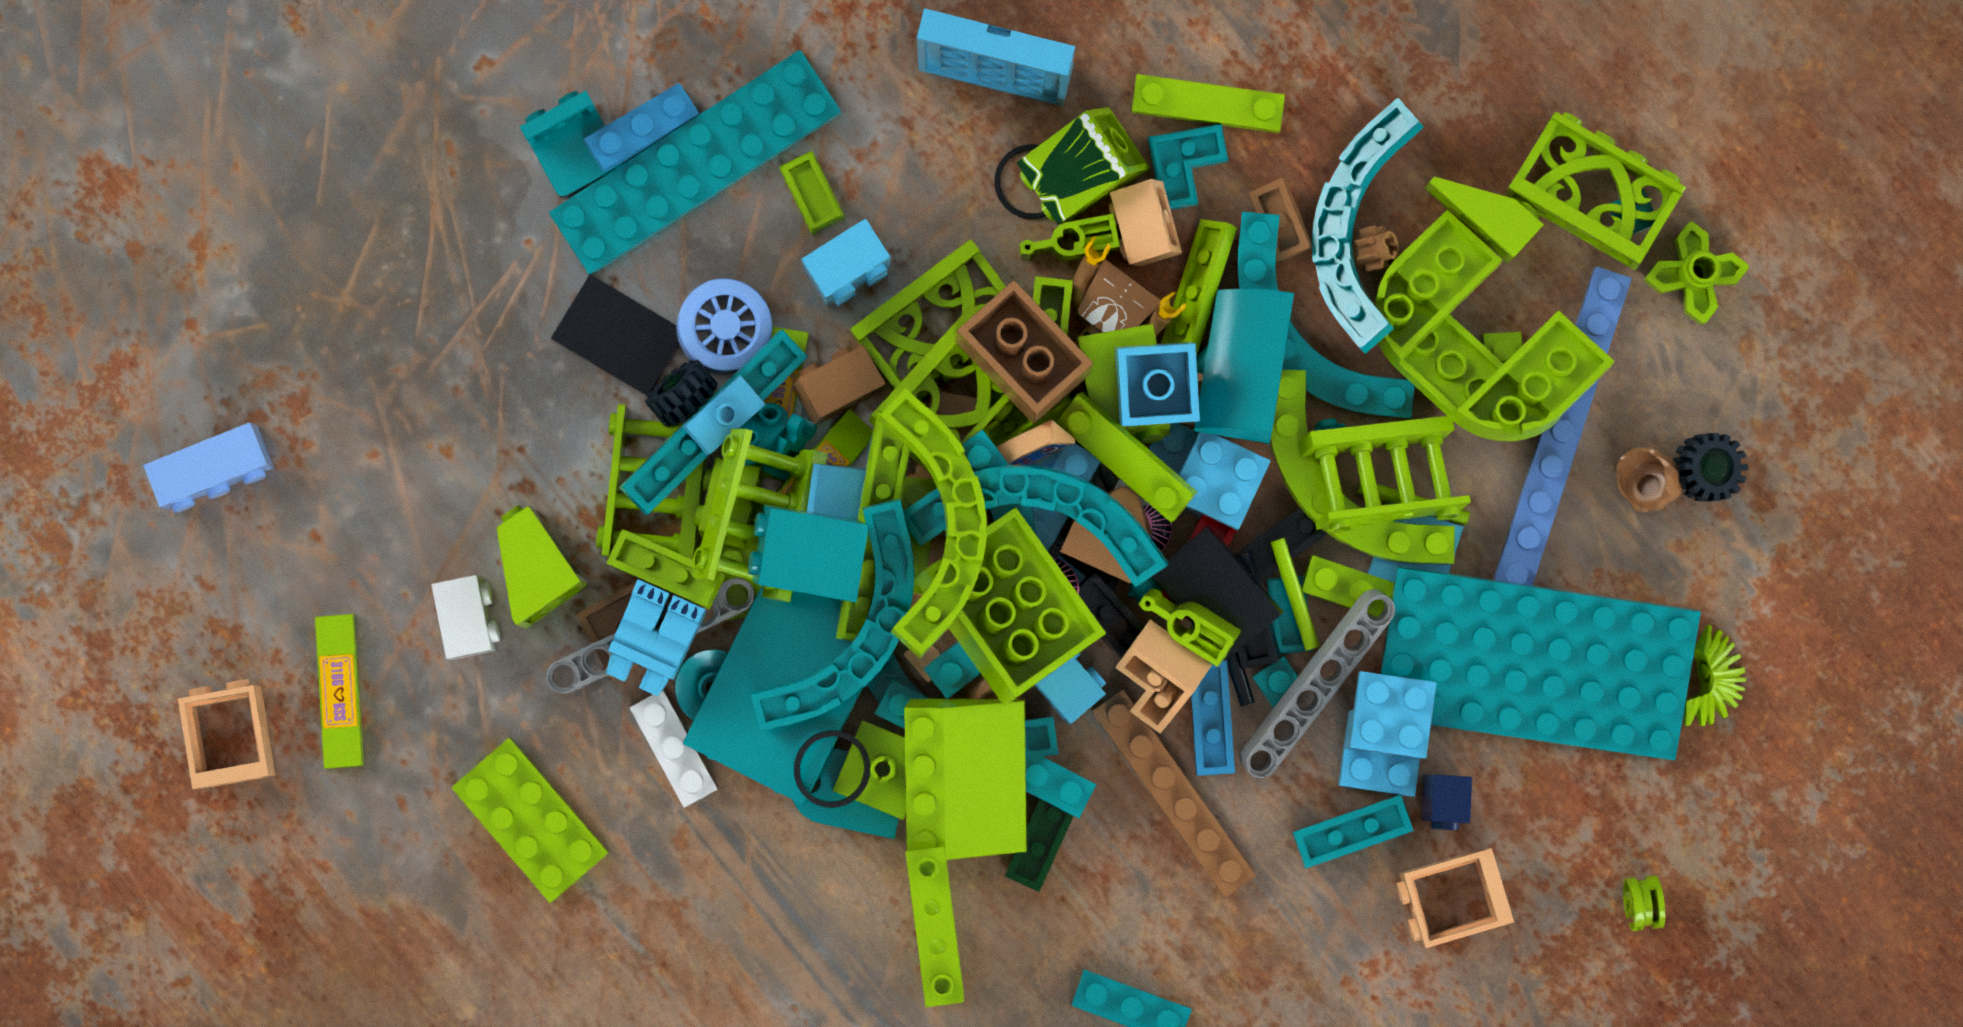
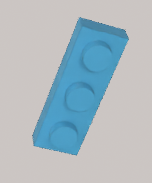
[583,83,700,174]
[1190,660,1235,776]

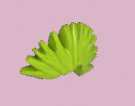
[1683,624,1746,726]

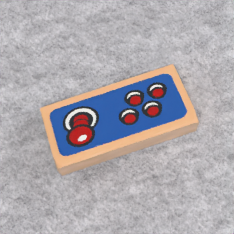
[996,420,1075,465]

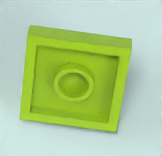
[833,720,906,820]

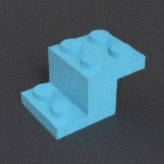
[1149,423,1271,531]
[1338,671,1437,797]

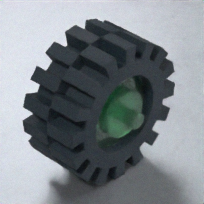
[645,359,718,427]
[1673,433,1748,502]

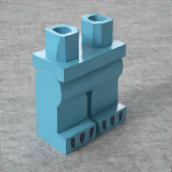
[606,579,707,697]

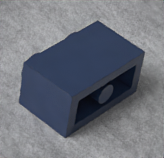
[1421,775,1472,830]

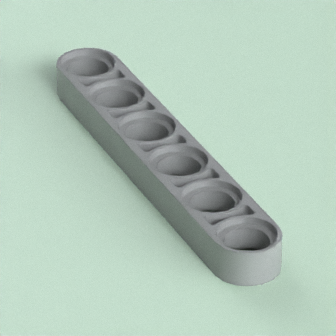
[546,578,755,694]
[1240,590,1395,778]

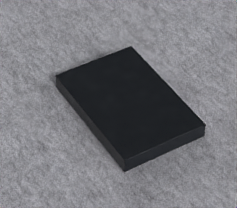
[551,274,680,396]
[1152,525,1284,661]

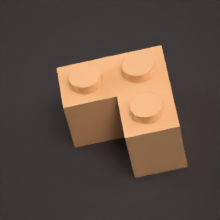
[1115,619,1212,734]

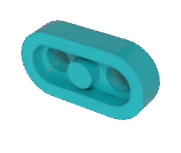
[739,403,788,466]

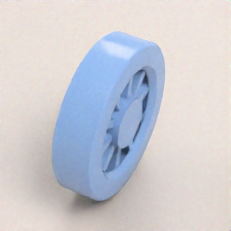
[676,278,772,375]

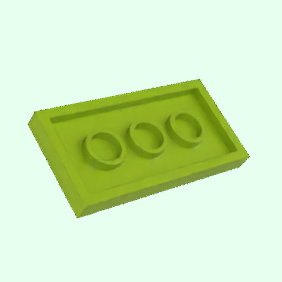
[451,738,610,903]

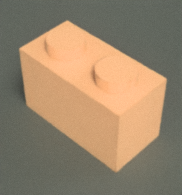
[1109,179,1182,266]

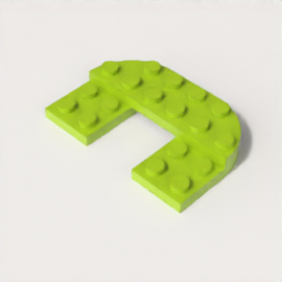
[1373,209,1615,442]

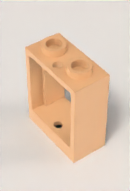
[178,679,276,789]
[1396,847,1514,948]

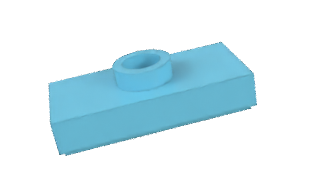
[682,375,766,455]

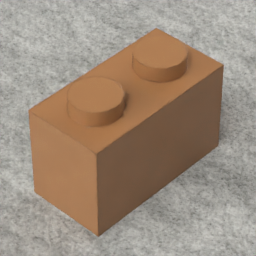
[793,345,885,425]

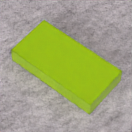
[779,150,846,235]

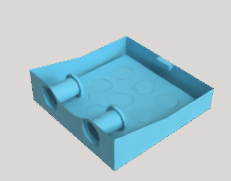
[917,8,1075,107]

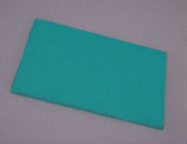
[682,586,863,805]

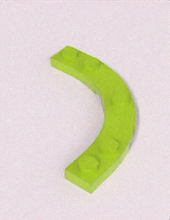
[1269,370,1455,565]
[878,388,987,658]

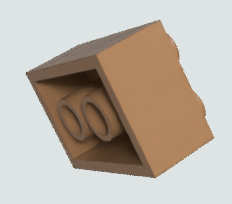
[955,280,1093,424]

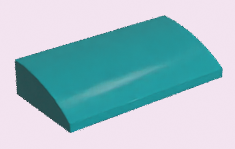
[1194,289,1294,444]

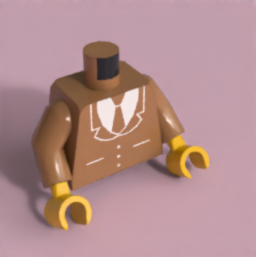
[1072,236,1186,346]

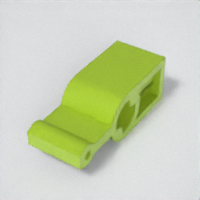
[1019,214,1120,262]
[1139,588,1242,667]

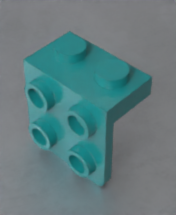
[519,91,624,197]

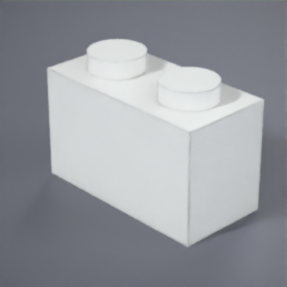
[431,575,500,660]

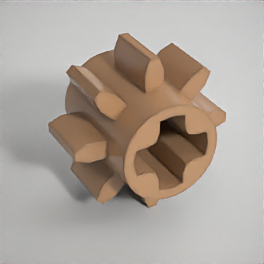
[1352,225,1399,272]

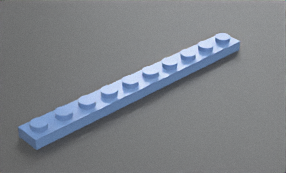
[1493,266,1632,585]

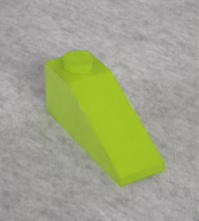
[1424,176,1544,263]

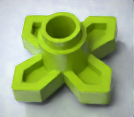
[1644,221,1749,325]

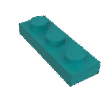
[1292,795,1414,869]
[1071,969,1192,1027]

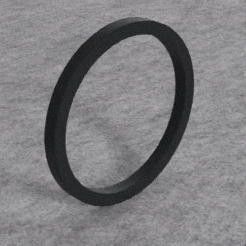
[994,144,1046,219]
[794,730,871,808]

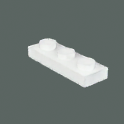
[629,689,718,808]

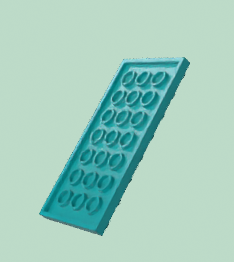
[1379,566,1701,761]

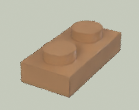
[1249,178,1312,262]

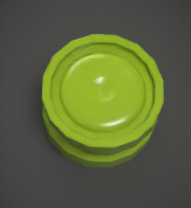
[1623,875,1666,931]

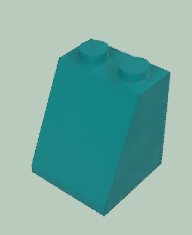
[748,505,869,602]

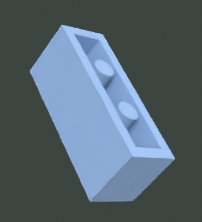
[143,422,274,513]

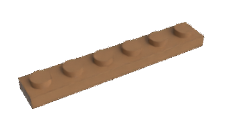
[1092,689,1256,898]

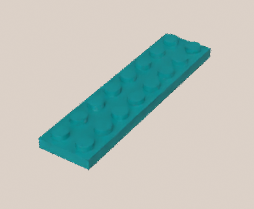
[548,50,842,276]

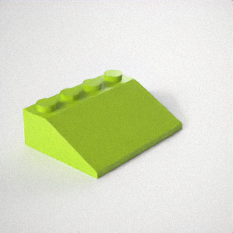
[914,507,1106,706]
[904,699,1027,860]

